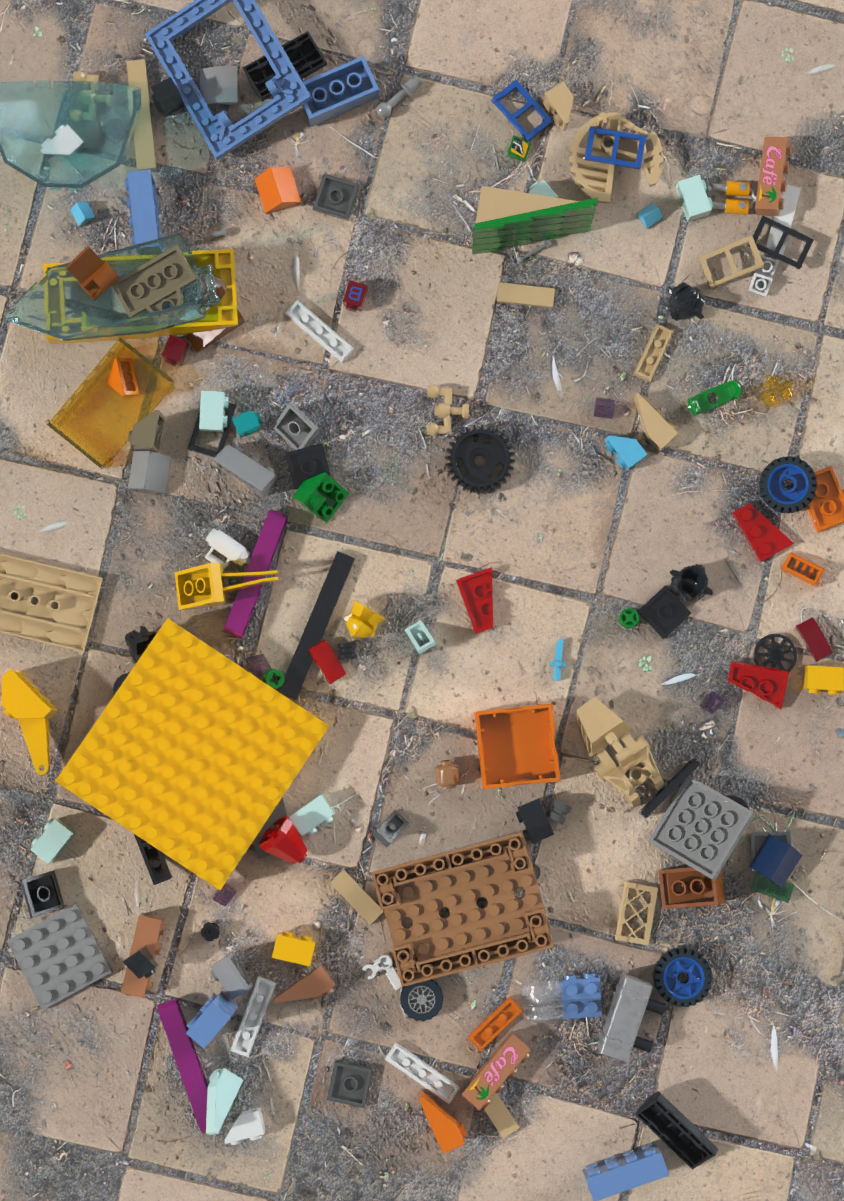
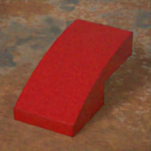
[308,640,346,684]

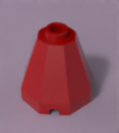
[258,815,308,864]

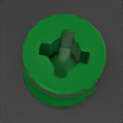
[618,608,639,628]
[263,669,285,689]

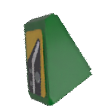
[507,135,531,162]

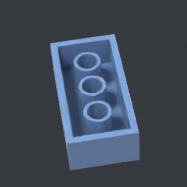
[302,56,380,127]
[125,169,163,253]
[186,992,238,1049]
[583,1143,669,1201]

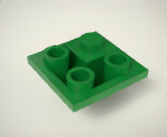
[292,472,350,523]

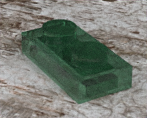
[750,872,795,903]

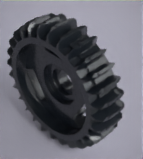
[445,424,515,495]

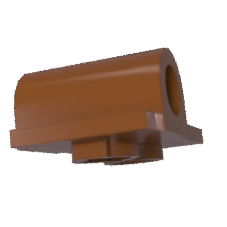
[65,246,121,301]

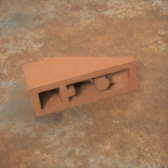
[273,964,335,1003]

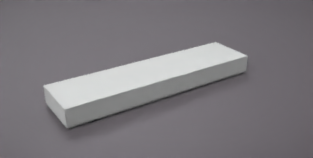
[763,185,801,261]
[285,300,354,363]
[230,976,277,1058]
[385,1042,460,1104]

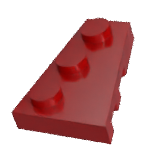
[732,503,794,562]
[456,567,493,634]
[728,661,789,709]

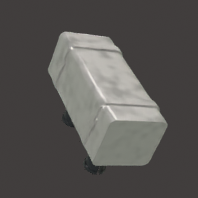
[597,973,666,1062]

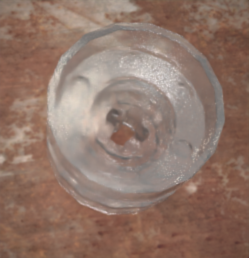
[521,980,565,1021]

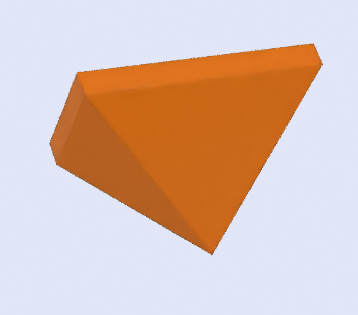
[107,358,140,396]

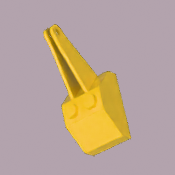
[175,563,279,610]
[1,669,59,775]

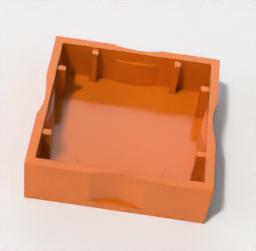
[474,703,561,789]

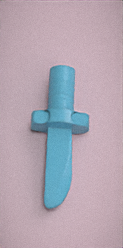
[549,639,566,681]

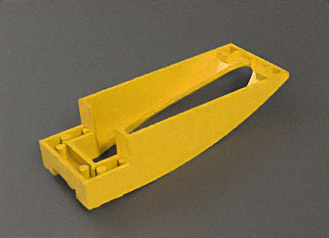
[43,249,238,344]

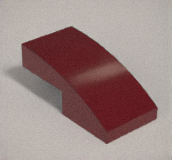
[796,617,833,662]

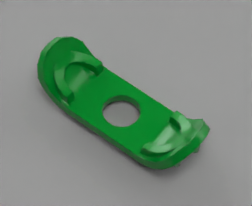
[688,380,742,416]

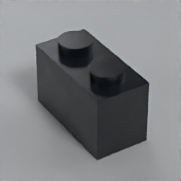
[151,77,184,117]
[515,798,554,844]

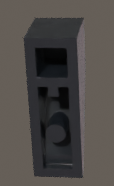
[133,833,172,885]

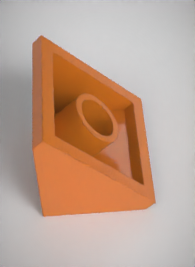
[254,167,301,214]

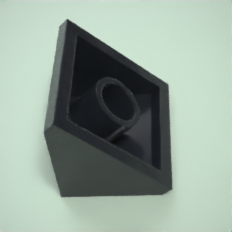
[20,870,65,918]

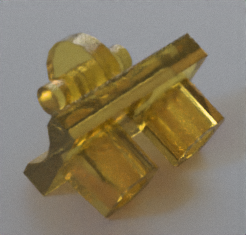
[757,374,794,408]

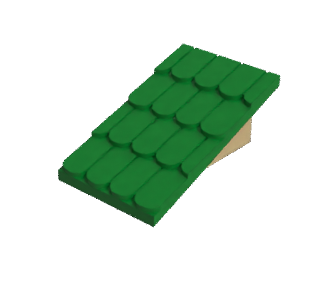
[472,186,598,254]

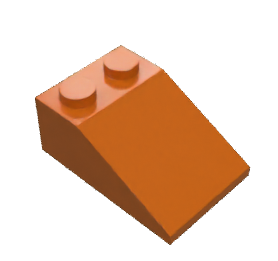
[418,1090,467,1154]

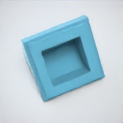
[70,201,96,227]
[637,203,663,229]

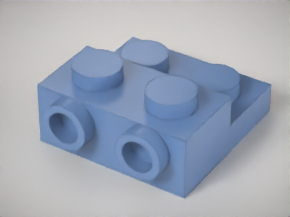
[560,973,602,1019]

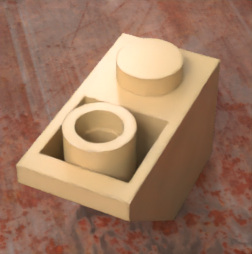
[543,81,574,130]

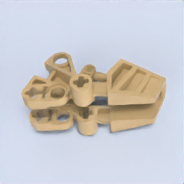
[576,697,665,808]

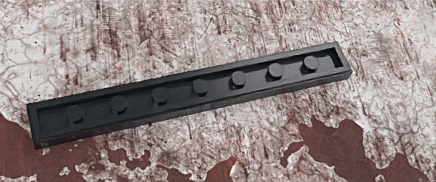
[279,551,355,700]

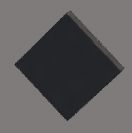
[285,443,331,490]
[637,585,691,639]

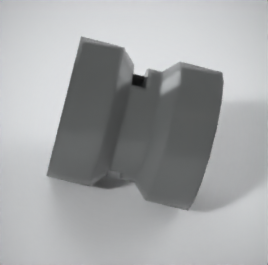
[546,799,572,825]

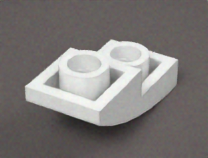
[748,255,779,297]

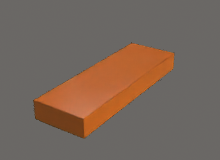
[467,996,523,1051]

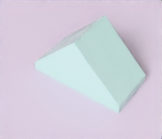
[405,620,436,655]

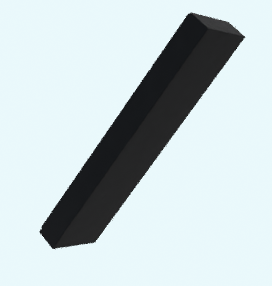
[639,759,701,818]

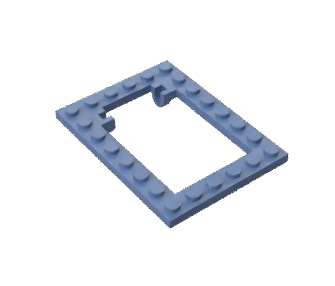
[145,0,312,160]

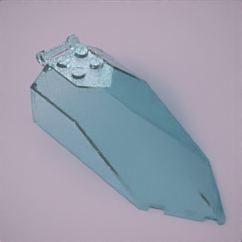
[4,233,220,341]

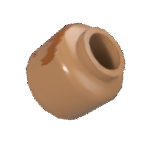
[435,760,461,789]

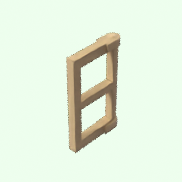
[698,235,764,289]

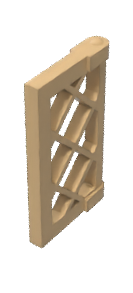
[615,881,658,945]

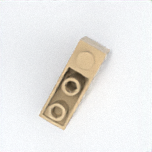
[634,393,678,452]

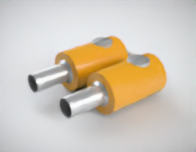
[712,181,757,215]

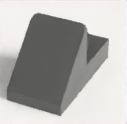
[372,810,409,848]

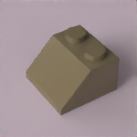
[128,410,165,453]

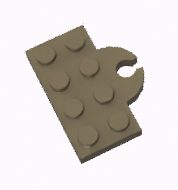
[112,245,198,319]

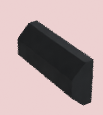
[243,31,327,102]
[635,1091,719,1170]

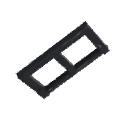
[748,216,814,270]
[187,403,237,458]

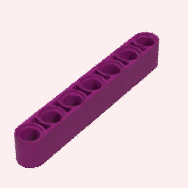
[223,509,288,639]
[157,998,208,1134]

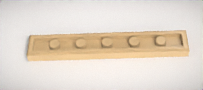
[126,59,157,171]

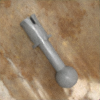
[377,75,423,118]

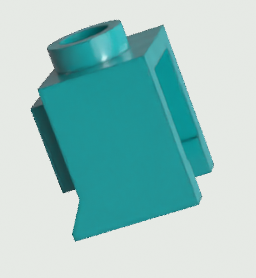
[232,410,263,438]

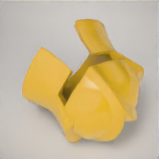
[344,600,386,639]

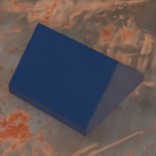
[748,834,802,888]

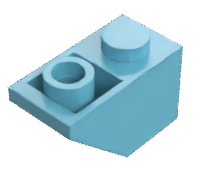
[604,435,647,471]

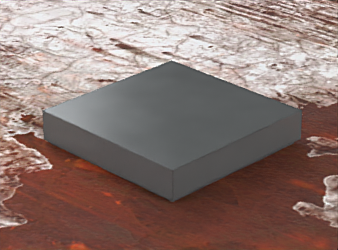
[312,174,360,221]
[327,1060,373,1108]

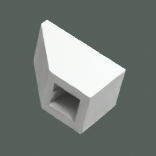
[40,124,85,156]
[225,1107,265,1145]

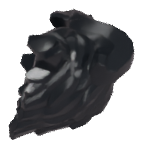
[667,282,705,321]
[670,564,713,603]
[125,626,157,664]

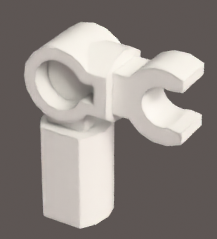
[362,953,402,990]

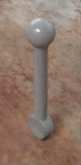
[517,240,552,263]

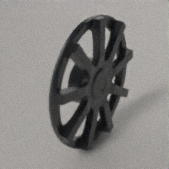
[753,634,797,672]

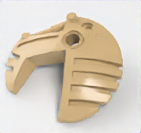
[569,112,664,204]

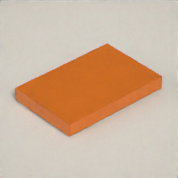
[807,466,844,533]

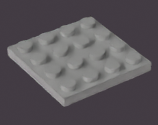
[648,776,755,881]
[7,903,113,1010]

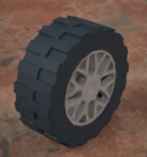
[400,979,443,1022]

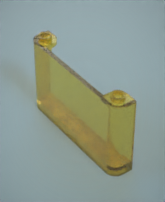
[47,337,175,469]

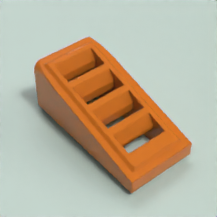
[781,552,825,588]

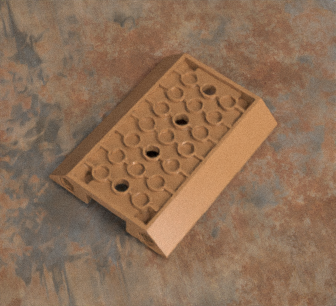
[371,832,554,987]

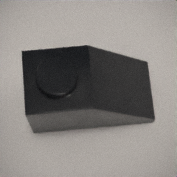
[123,946,158,979]

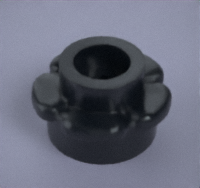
[201,922,220,941]

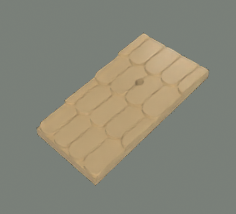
[0,554,103,652]

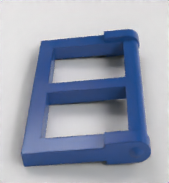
[491,80,553,142]
[584,126,646,169]

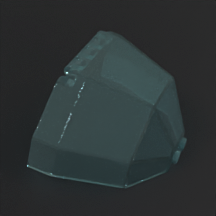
[0,80,141,191]

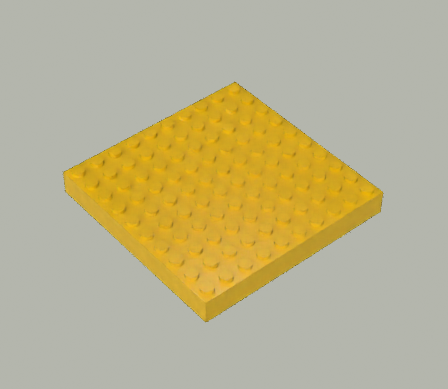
[55,618,329,890]

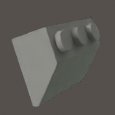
[213,444,277,497]

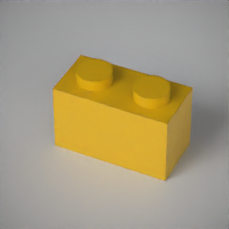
[803,665,844,695]
[272,931,316,966]

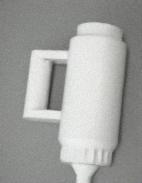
[205,528,251,571]

